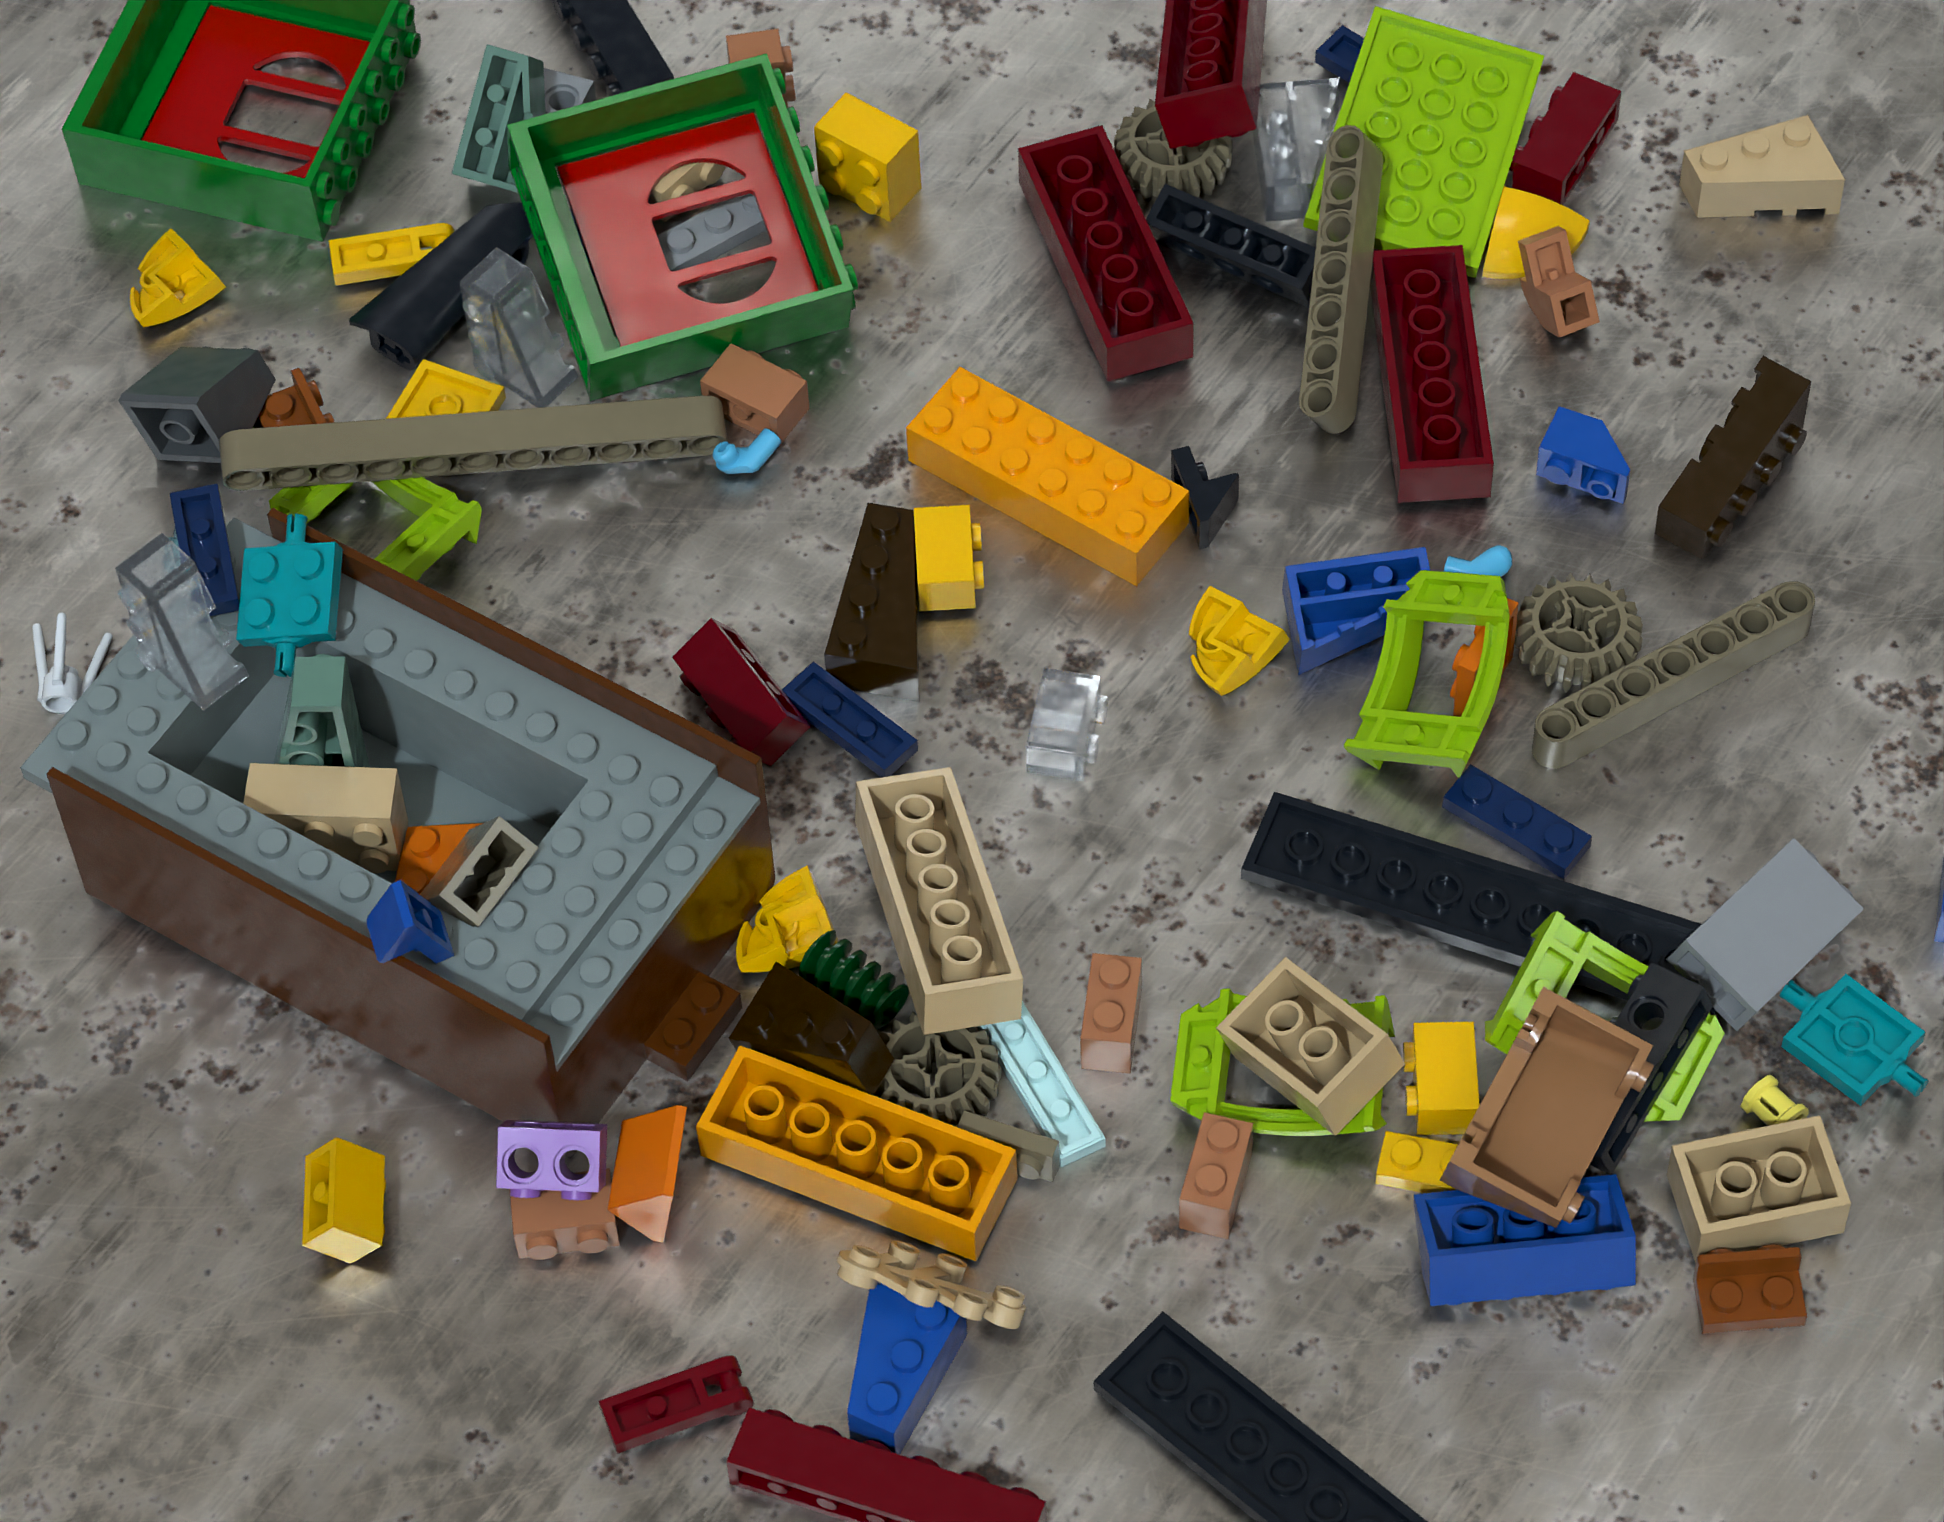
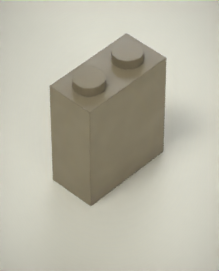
[420,816,539,927]

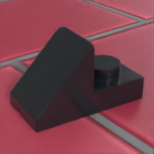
[1171,446,1239,549]

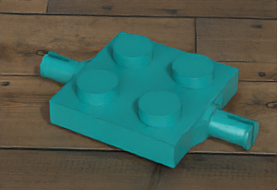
[236,514,343,677]
[1780,974,1929,1106]

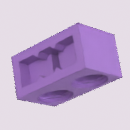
[496,1120,607,1200]

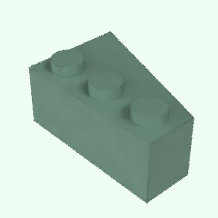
[452,44,546,193]

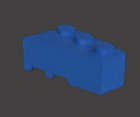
[847,1282,968,1455]

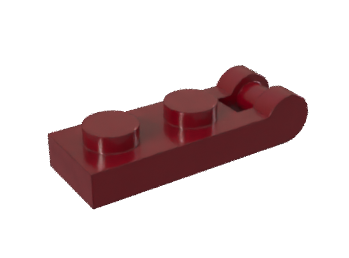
[599,1356,754,1454]

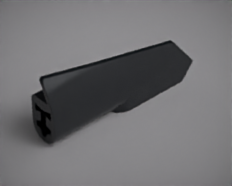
[349,202,533,370]

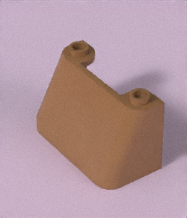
[1440,987,1654,1228]

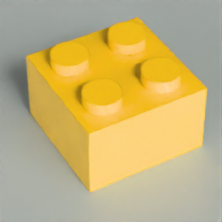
[814,92,922,222]

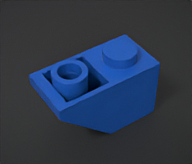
[1536,406,1630,504]

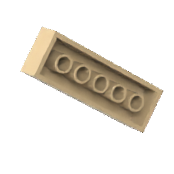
[855,767,1023,1035]

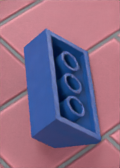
[1413,1174,1636,1306]

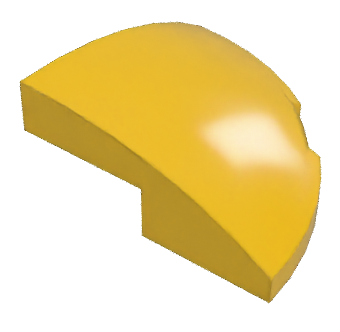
[1482,187,1590,279]
[130,228,226,328]
[1189,586,1290,696]
[736,866,838,973]

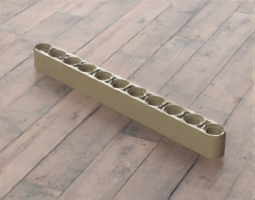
[219,396,728,491]

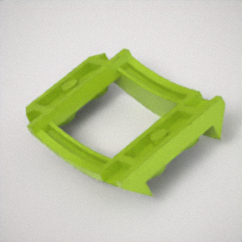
[269,477,482,581]
[1343,570,1510,778]
[1485,911,1725,1122]
[1170,988,1395,1136]

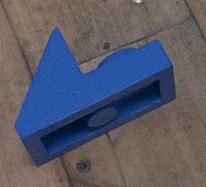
[367,880,454,964]

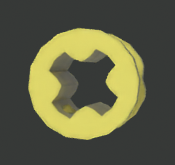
[1740,1075,1809,1126]

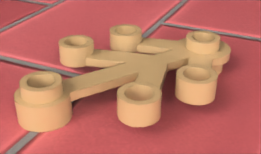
[837,1240,1026,1329]

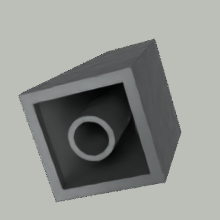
[118,346,276,463]

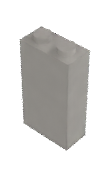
[1666,838,1864,1031]

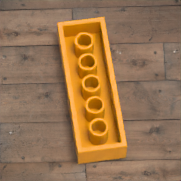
[906,366,1189,587]
[696,1045,1018,1262]

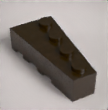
[1655,356,1811,560]
[824,503,920,702]

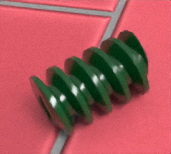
[799,930,910,1030]

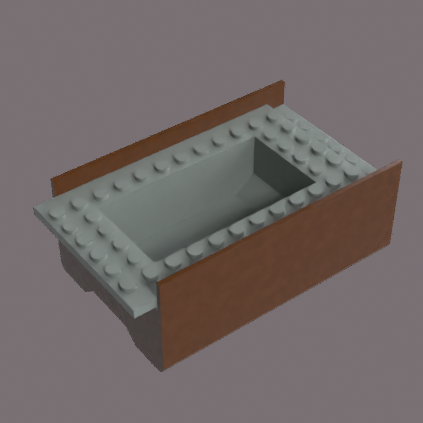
[20,508,775,1158]

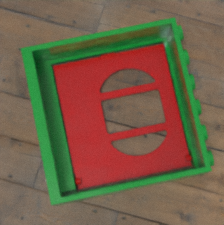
[62,0,421,242]
[507,53,858,401]

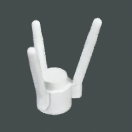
[32,612,113,714]

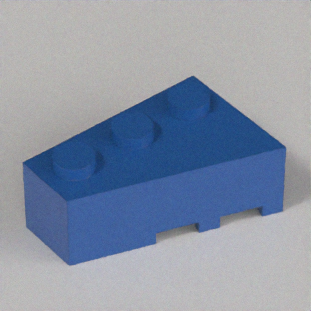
[1282,547,1430,675]

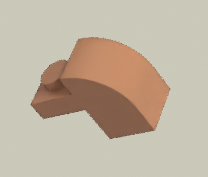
[1518,226,1600,338]

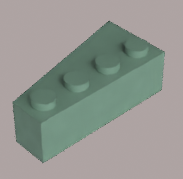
[274,654,369,767]

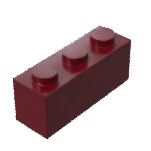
[1509,72,1621,205]
[672,618,810,766]

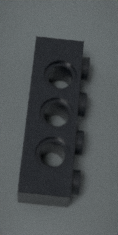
[1146,184,1316,308]
[1589,962,1713,1175]

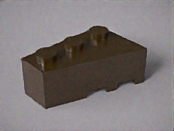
[728,961,895,1095]

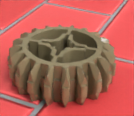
[1114,99,1233,201]
[1514,572,1643,693]
[873,1011,1001,1127]

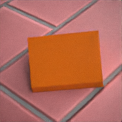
[607,1105,687,1243]

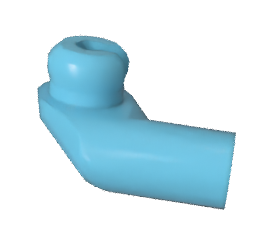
[712,428,782,474]
[1443,545,1512,577]

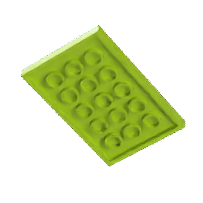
[1303,6,1545,278]

